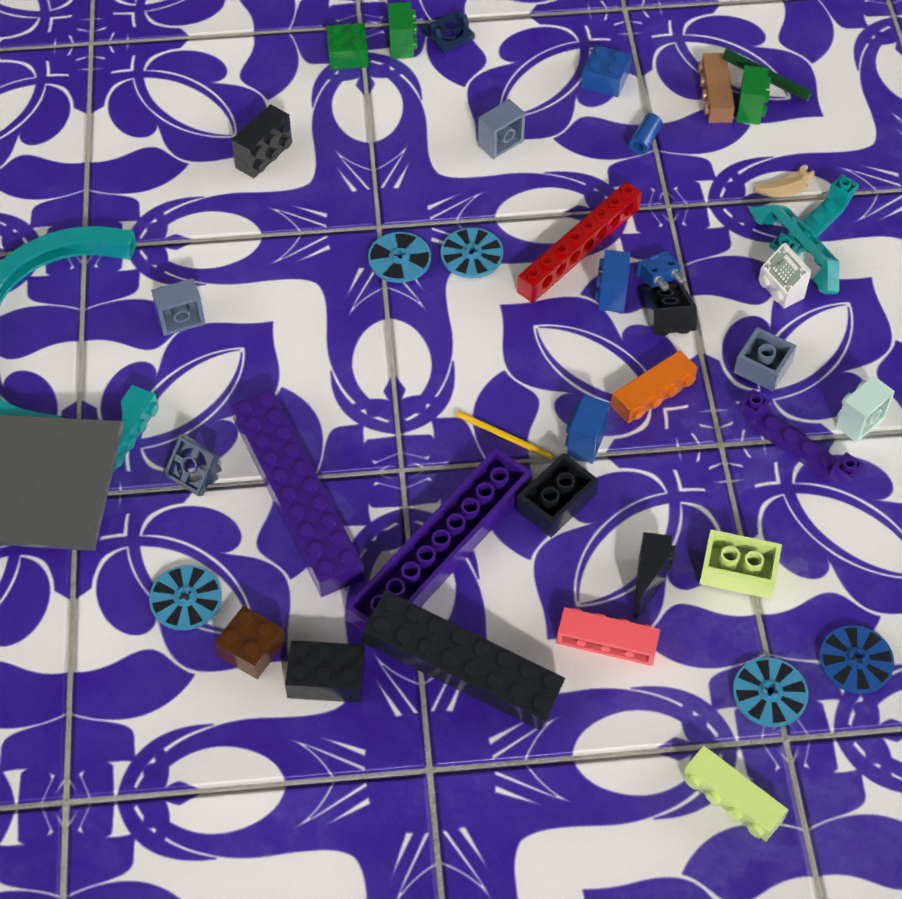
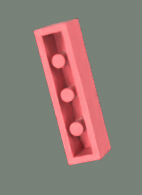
[557,607,660,666]

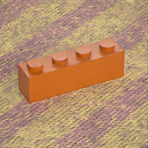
[611,350,698,424]

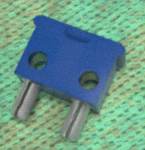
[636,251,686,291]

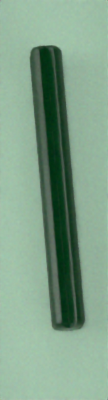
[722,49,812,101]

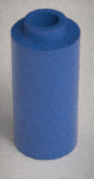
[629,113,663,155]

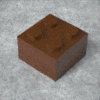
[214,606,286,679]

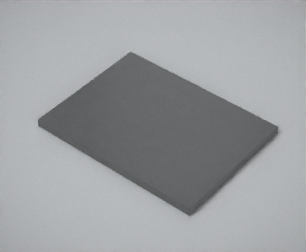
[0,415,124,551]

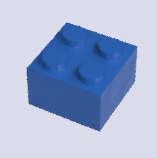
[581,45,632,97]
[595,250,631,313]
[565,395,610,464]

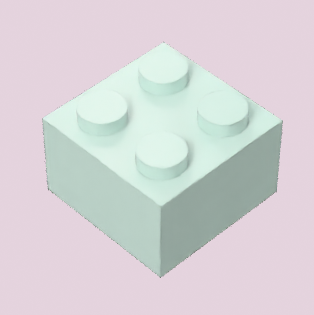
[836,375,895,443]

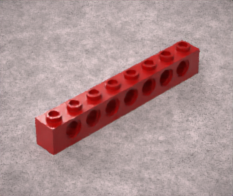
[517,182,642,303]

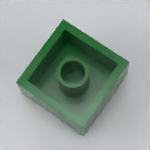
[388,2,417,59]
[327,23,369,70]
[736,65,771,125]

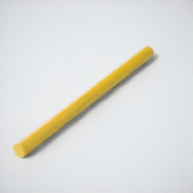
[455,410,554,460]

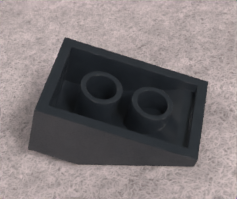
[640,283,697,336]
[633,532,676,619]

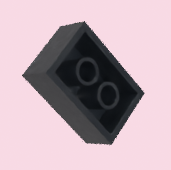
[231,104,292,178]
[516,453,599,538]
[285,640,366,703]

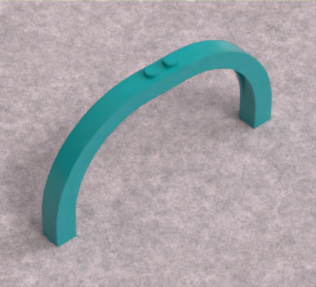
[0,226,137,418]

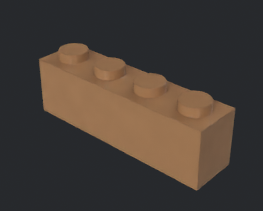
[698,53,735,123]

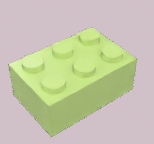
[699,529,782,599]

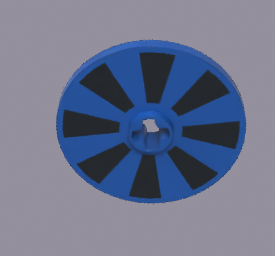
[819,625,894,694]

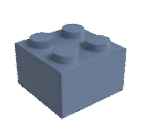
[478,99,525,159]
[151,278,206,336]
[734,327,797,391]

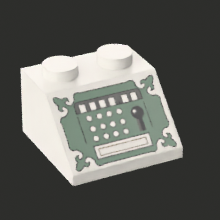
[758,243,812,308]

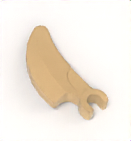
[754,165,814,197]

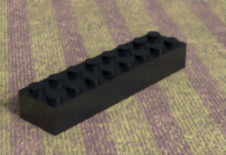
[360,590,565,730]

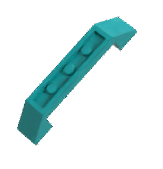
[769,174,859,256]
[749,205,839,295]

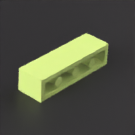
[683,746,788,842]

